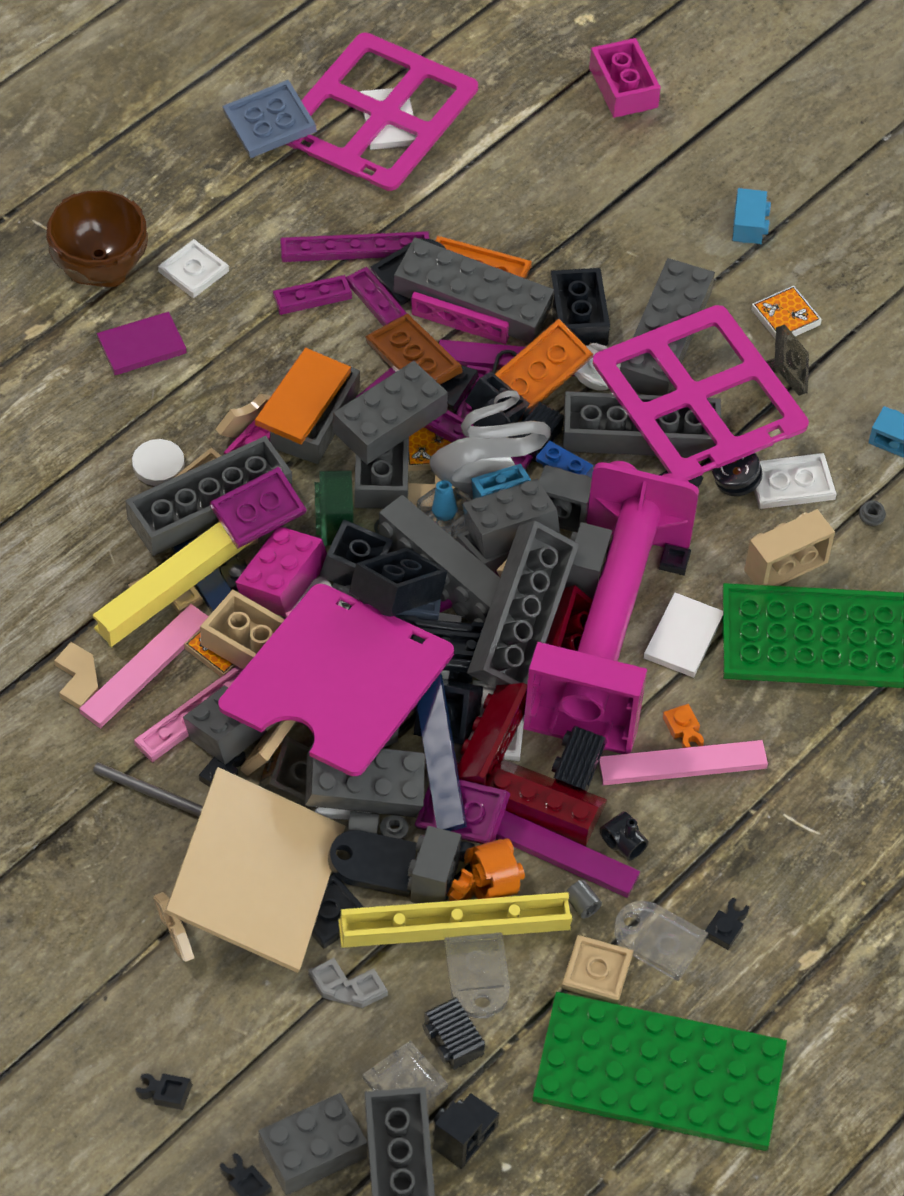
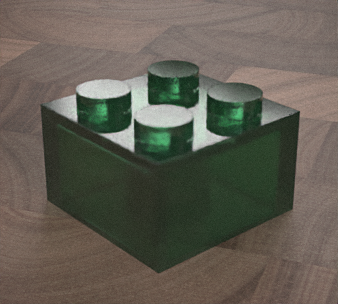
[314,470,354,546]

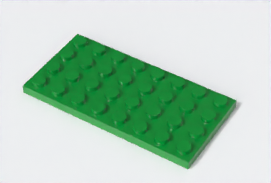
[722,583,904,688]
[532,992,787,1152]

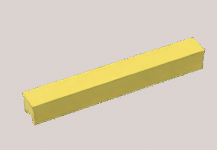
[93,521,258,647]
[338,892,572,948]

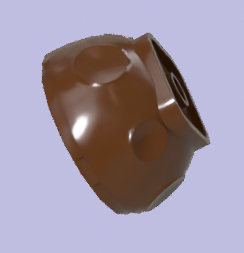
[47,190,148,287]

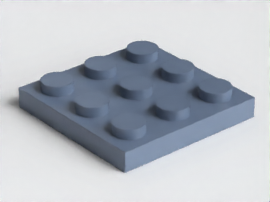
[222,80,317,158]

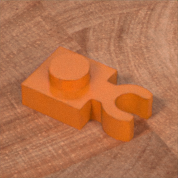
[663,703,704,748]
[447,868,475,901]

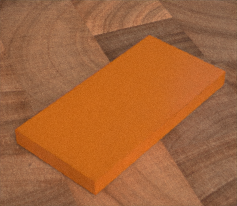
[435,236,532,279]
[495,319,593,422]
[255,347,351,445]

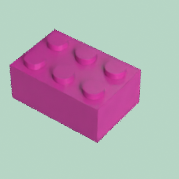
[589,38,661,118]
[235,526,327,617]

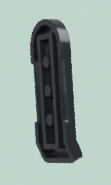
[394,614,484,673]

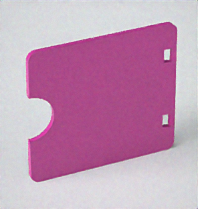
[218,584,454,776]

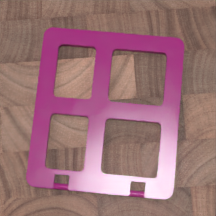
[285,33,478,191]
[593,305,809,481]

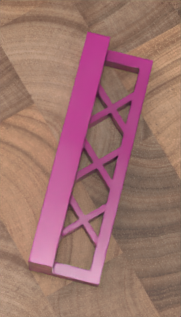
[411,292,510,345]

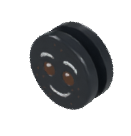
[712,453,763,497]

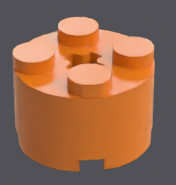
[464,838,525,899]

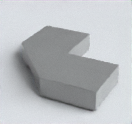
[308,958,388,1008]

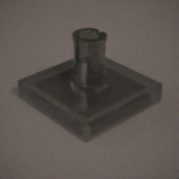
[765,324,809,396]

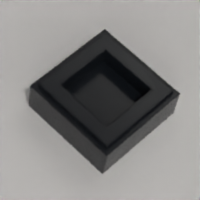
[659,544,691,576]

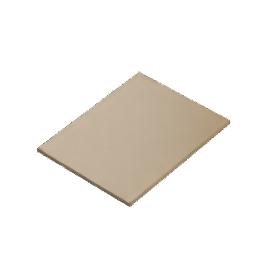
[164,767,345,973]

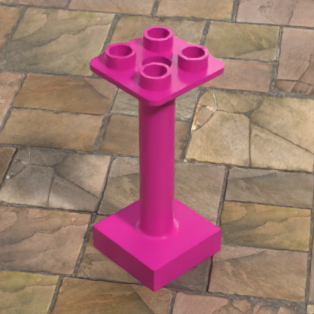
[523,461,699,754]

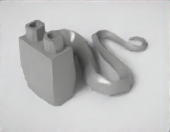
[430,391,550,502]

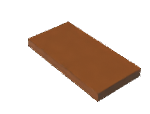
[365,313,463,385]

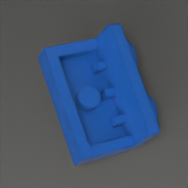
[536,441,593,478]

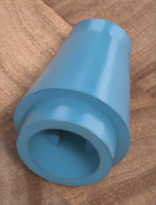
[432,480,458,521]

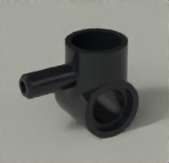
[599,811,649,861]

